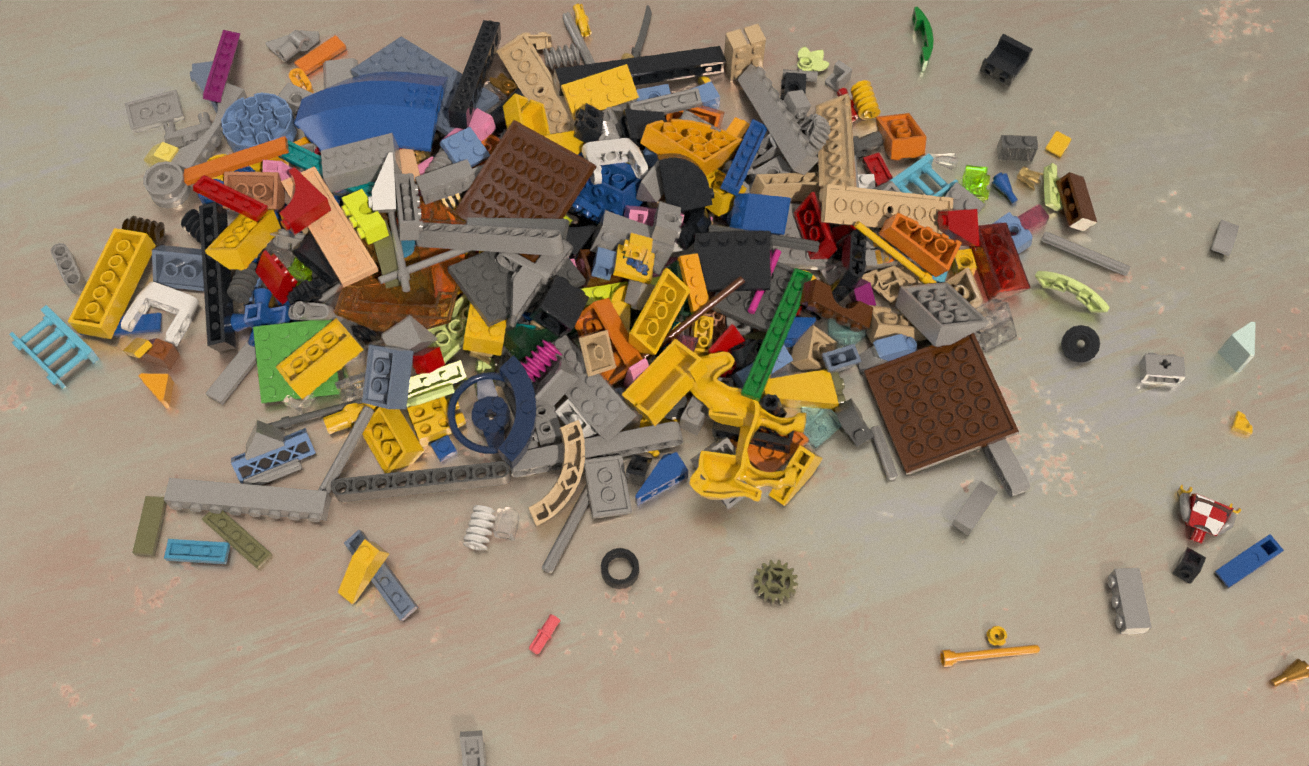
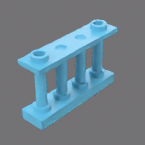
[890,153,958,197]
[9,305,99,389]

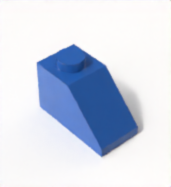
[784,317,816,348]

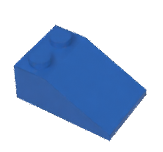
[730,193,791,235]

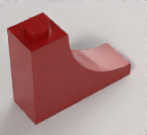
[279,167,331,235]

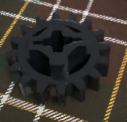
[287,278,328,305]

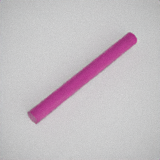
[748,249,781,314]

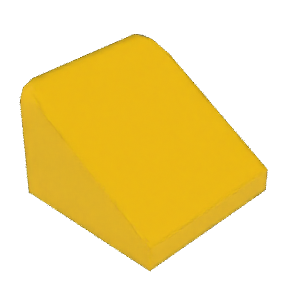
[1045,131,1072,158]

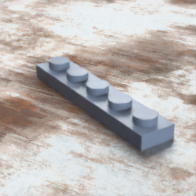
[344,530,419,621]

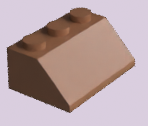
[223,172,285,212]

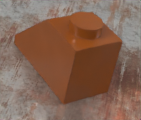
[140,338,180,370]

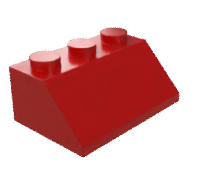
[794,192,837,259]

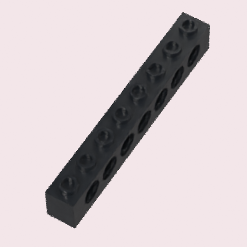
[448,20,501,129]

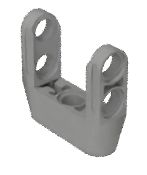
[497,240,573,286]

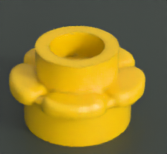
[986,626,1007,646]

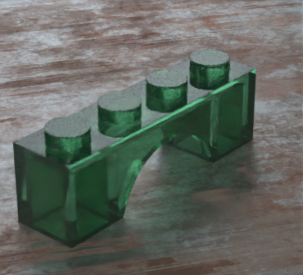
[503,325,577,360]

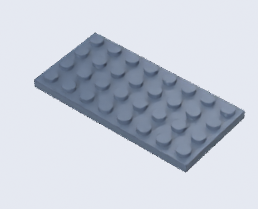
[351,36,499,136]

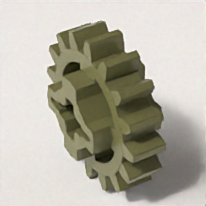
[753,560,798,605]

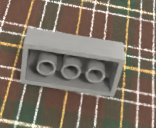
[321,133,402,192]
[590,210,675,275]

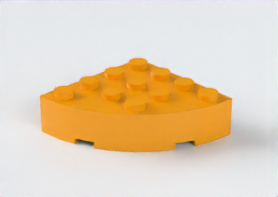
[640,119,742,176]

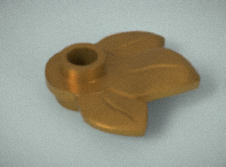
[489,73,518,96]

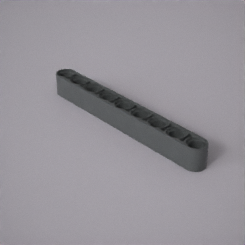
[331,461,511,502]

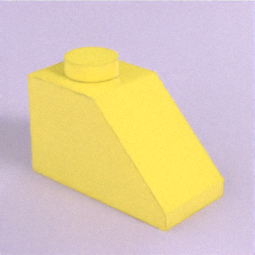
[144,142,179,165]

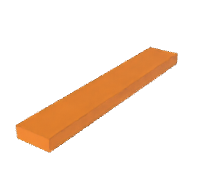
[184,136,289,186]

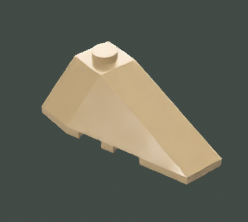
[866,305,927,344]

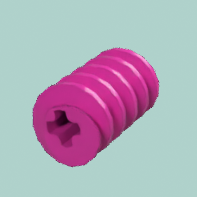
[520,340,563,382]

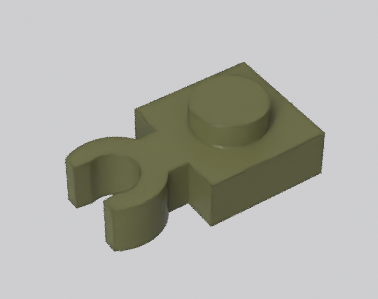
[831,372,846,406]

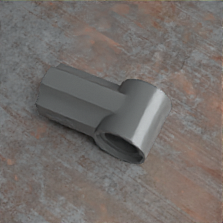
[853,131,883,160]

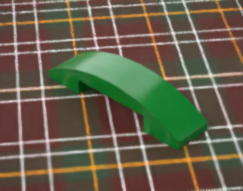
[912,7,934,71]

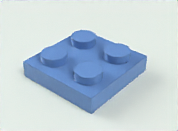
[440,127,490,167]

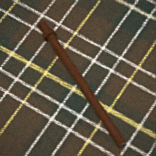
[641,276,745,360]

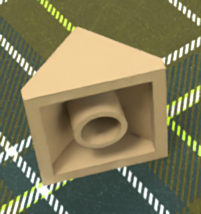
[946,267,983,311]

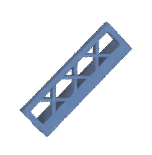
[231,428,316,484]

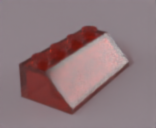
[969,222,1031,302]

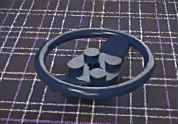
[447,372,511,454]

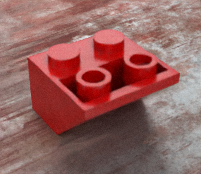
[255,250,298,305]

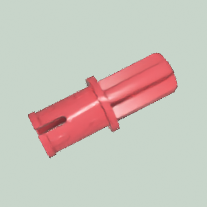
[529,614,561,655]

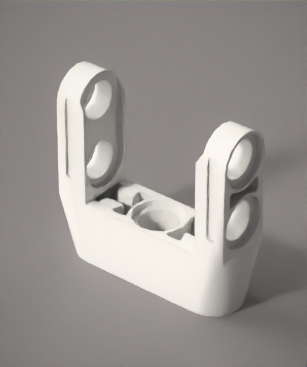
[581,138,648,185]
[121,282,199,347]

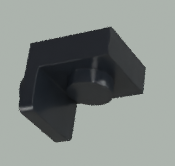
[1173,547,1206,584]

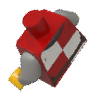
[1177,485,1241,544]

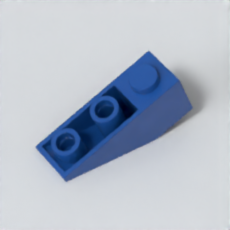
[1215,534,1284,588]

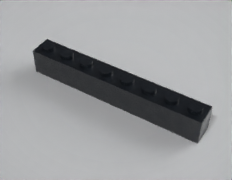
[199,202,236,352]

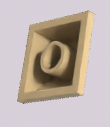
[790,325,837,372]
[578,330,616,377]

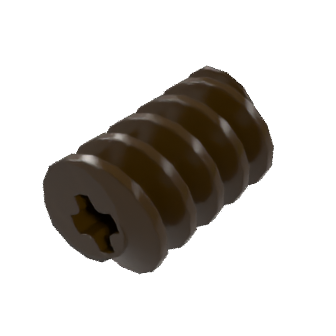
[122,216,165,245]

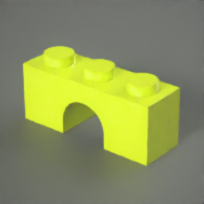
[341,189,389,245]

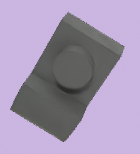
[835,398,874,447]

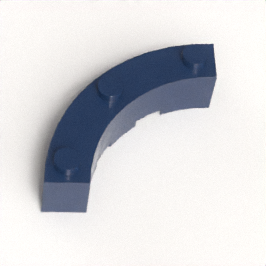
[498,355,537,469]

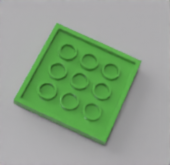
[253,319,340,404]

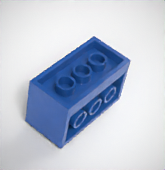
[578,152,646,217]

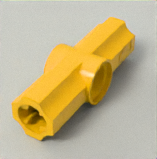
[323,403,378,434]

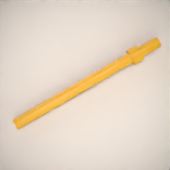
[854,221,937,284]

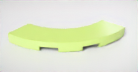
[1035,271,1110,313]

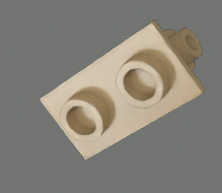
[517,32,552,51]

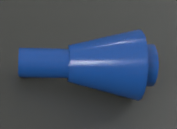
[992,172,1018,204]

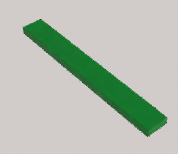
[741,268,813,402]

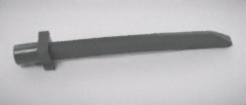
[631,5,652,58]

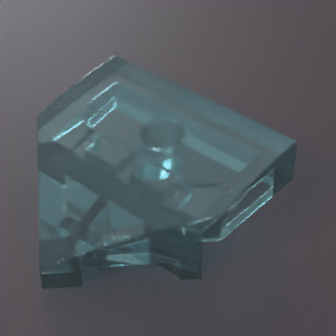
[828,318,866,347]
[801,407,842,449]

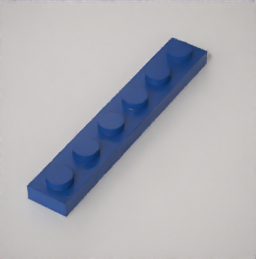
[720,119,767,196]

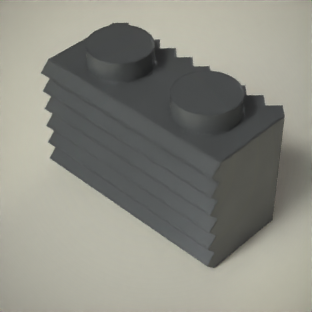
[997,135,1038,162]

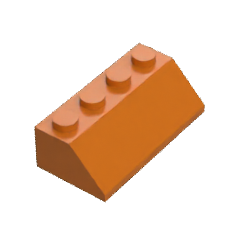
[575,298,643,385]

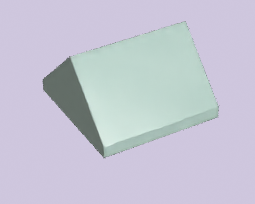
[1218,322,1256,373]

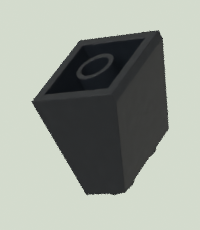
[529,275,589,338]

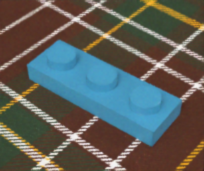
[164,539,230,564]

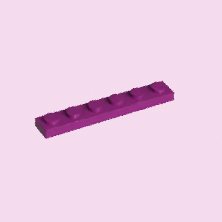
[203,30,240,103]

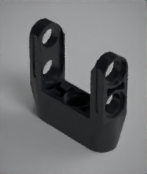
[830,229,867,302]
[294,233,374,285]

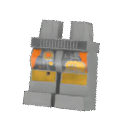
[865,231,909,271]

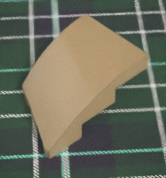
[862,261,923,303]

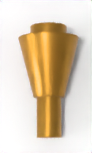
[1270,658,1309,687]

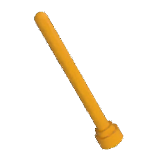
[940,645,1040,667]

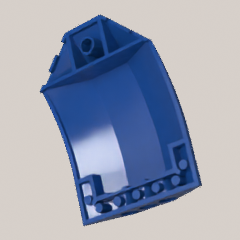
[294,72,448,152]

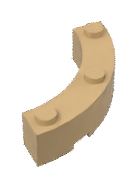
[528,420,585,526]

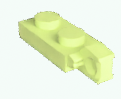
[1043,163,1063,212]

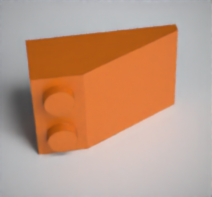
[876,113,927,160]

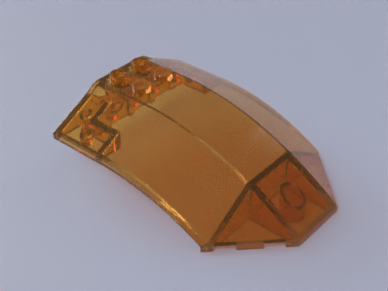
[334,195,467,331]

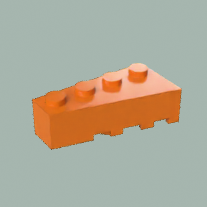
[879,213,962,277]

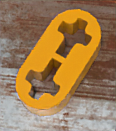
[289,68,313,93]

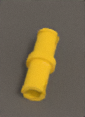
[573,3,592,37]

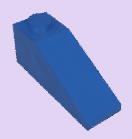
[635,452,689,506]

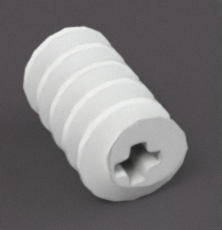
[463,505,497,550]

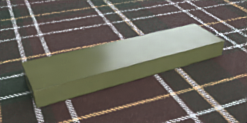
[202,510,273,570]

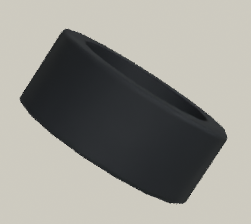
[601,548,639,589]

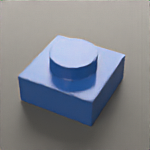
[430,435,457,462]

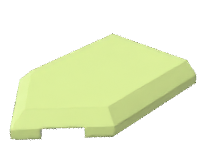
[407,384,455,407]

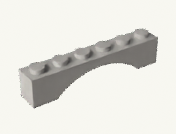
[171,83,247,174]

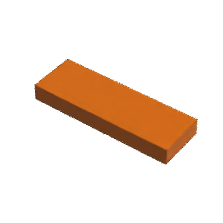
[294,35,347,76]

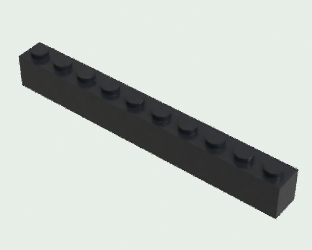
[554,46,726,96]

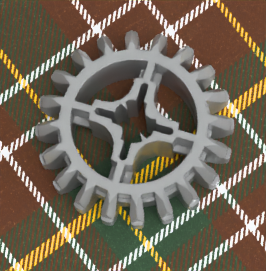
[799,114,831,155]

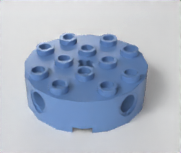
[221,93,297,153]

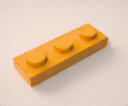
[678,253,709,313]

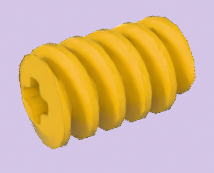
[850,80,881,120]

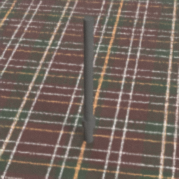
[268,398,362,429]

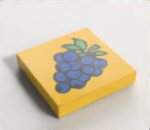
[613,244,655,284]

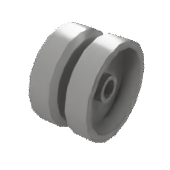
[143,161,190,209]

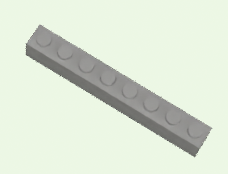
[737,64,819,175]
[164,478,331,522]

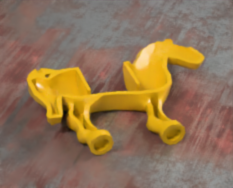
[689,352,807,502]

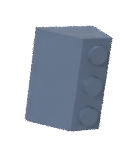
[152,245,204,291]
[362,344,413,409]

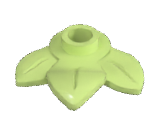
[797,46,829,72]

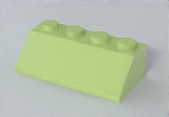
[427,294,470,363]

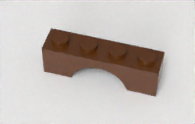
[800,279,873,332]

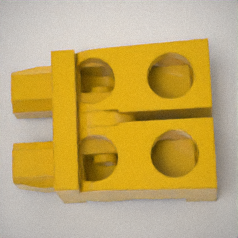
[407,396,466,447]

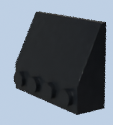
[694,231,773,292]

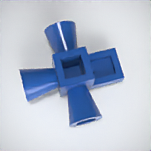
[231,288,290,347]

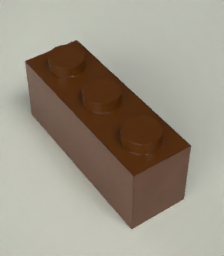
[1056,172,1097,231]

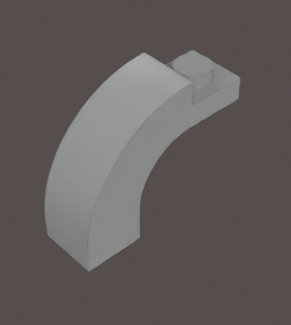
[460,730,486,766]

